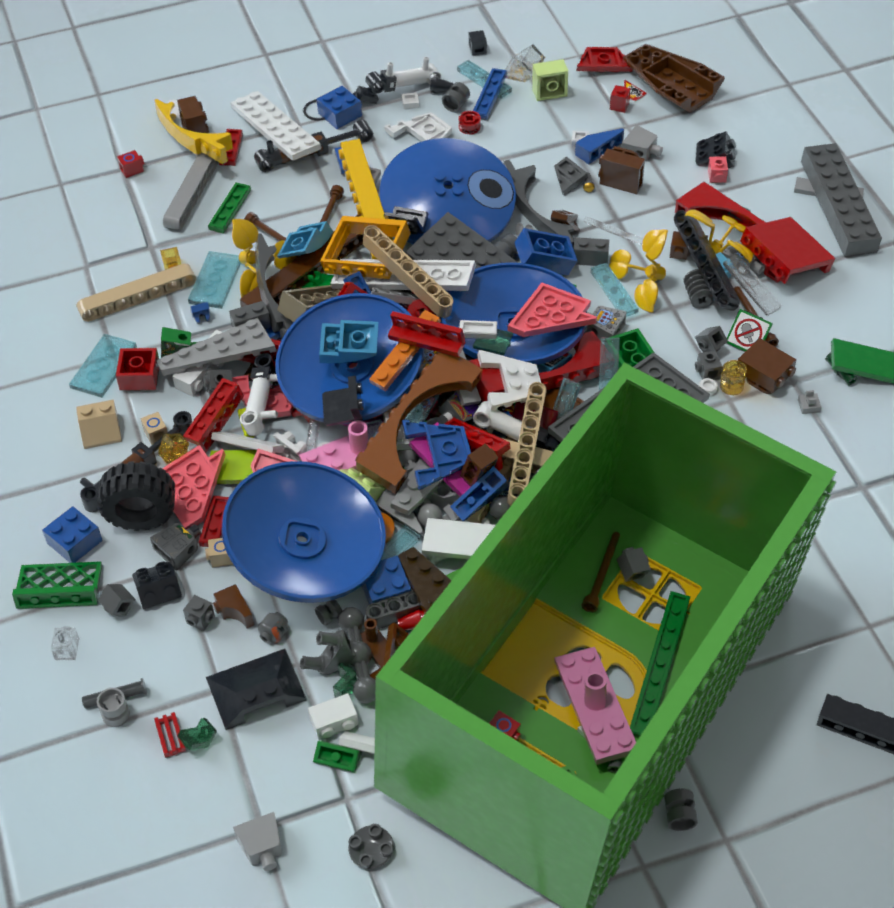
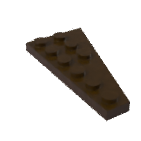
[398,547,452,614]

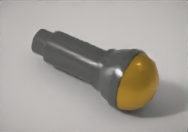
[583,172,595,192]

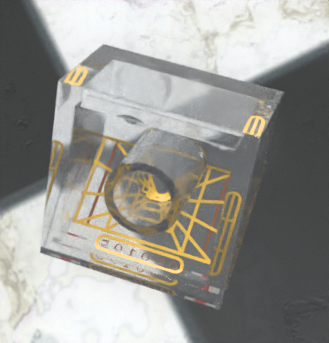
[505,44,545,83]

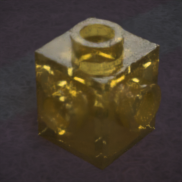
[158,433,189,464]

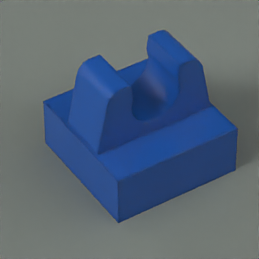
[190,302,210,323]

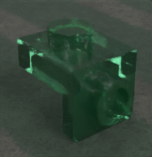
[333,663,357,698]
[177,718,217,751]

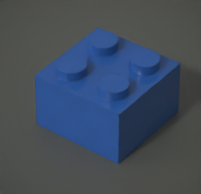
[317,86,362,129]
[42,506,103,563]
[362,555,411,605]

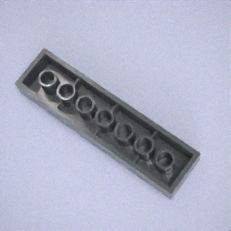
[801,143,882,257]

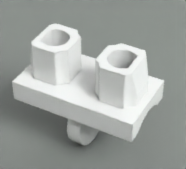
[273,431,308,461]

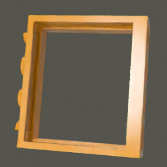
[320,216,410,279]

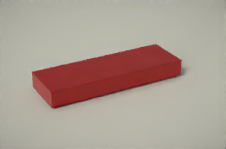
[219,129,243,166]
[199,495,229,547]

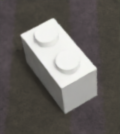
[308,694,359,740]

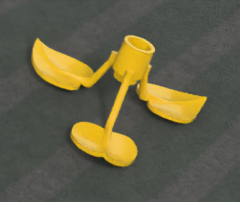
[685,210,753,263]
[232,219,298,298]
[609,229,668,313]

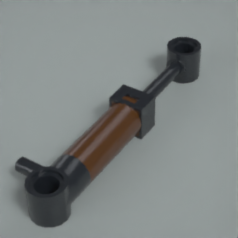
[254,119,373,172]
[80,411,193,512]

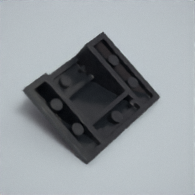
[206,648,306,730]

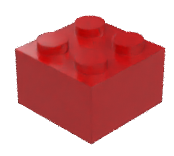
[116,348,159,390]

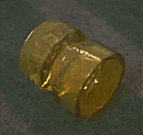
[720,360,747,395]

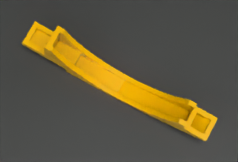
[154,99,233,164]

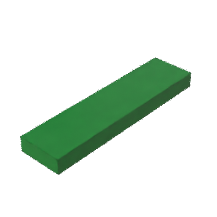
[208,182,251,234]

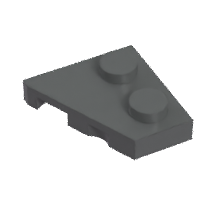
[554,156,588,195]

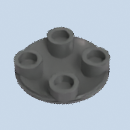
[348,824,394,869]

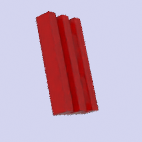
[154,712,186,758]

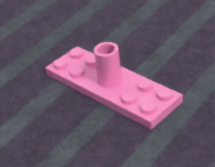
[299,420,384,471]
[555,647,636,765]

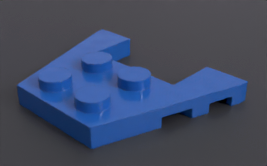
[402,420,471,490]

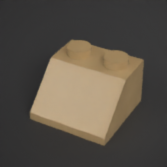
[76,399,122,449]

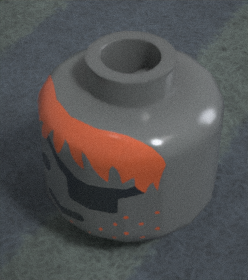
[258,612,289,643]

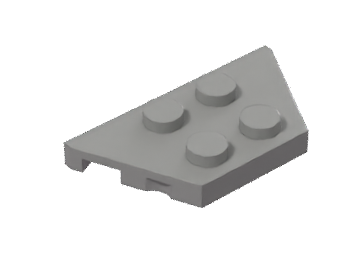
[371,287,419,307]

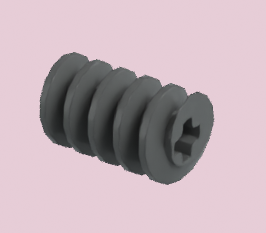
[683,269,712,309]

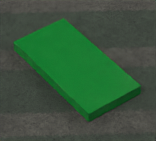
[831,338,894,384]

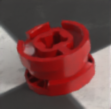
[458,111,481,135]

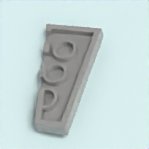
[391,457,444,515]

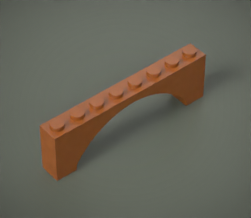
[355,352,482,494]

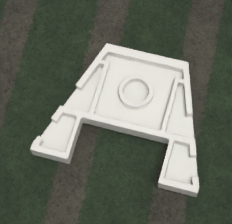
[384,112,452,141]
[477,350,541,411]

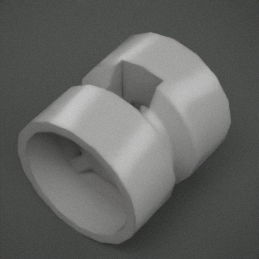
[97,688,130,727]

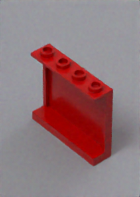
[740,217,836,284]

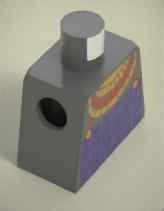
[438,391,479,424]

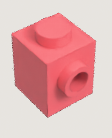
[708,157,728,183]

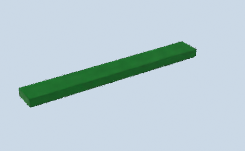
[630,591,691,738]

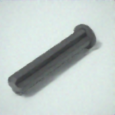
[82,678,147,708]

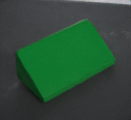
[313,740,362,772]

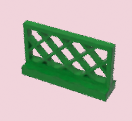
[12,561,102,609]

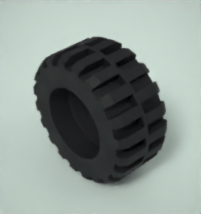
[97,461,175,531]

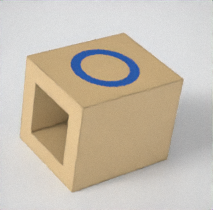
[140,412,168,445]
[205,538,233,568]

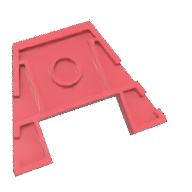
[232,375,293,419]

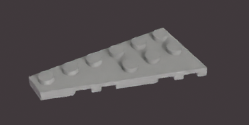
[157,318,276,376]

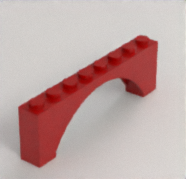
[675,181,781,283]
[469,331,615,402]

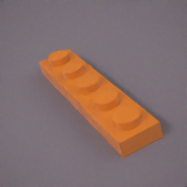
[369,310,441,391]

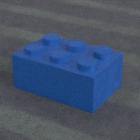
[515,228,577,276]

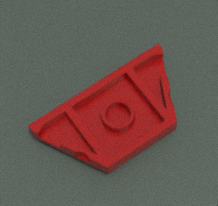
[576,47,634,72]

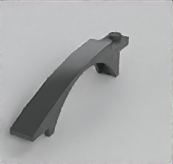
[503,160,574,249]
[255,233,293,338]

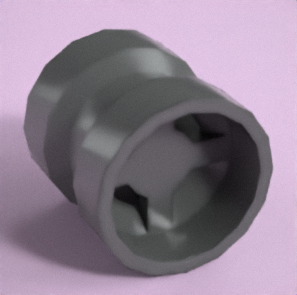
[314,600,342,626]

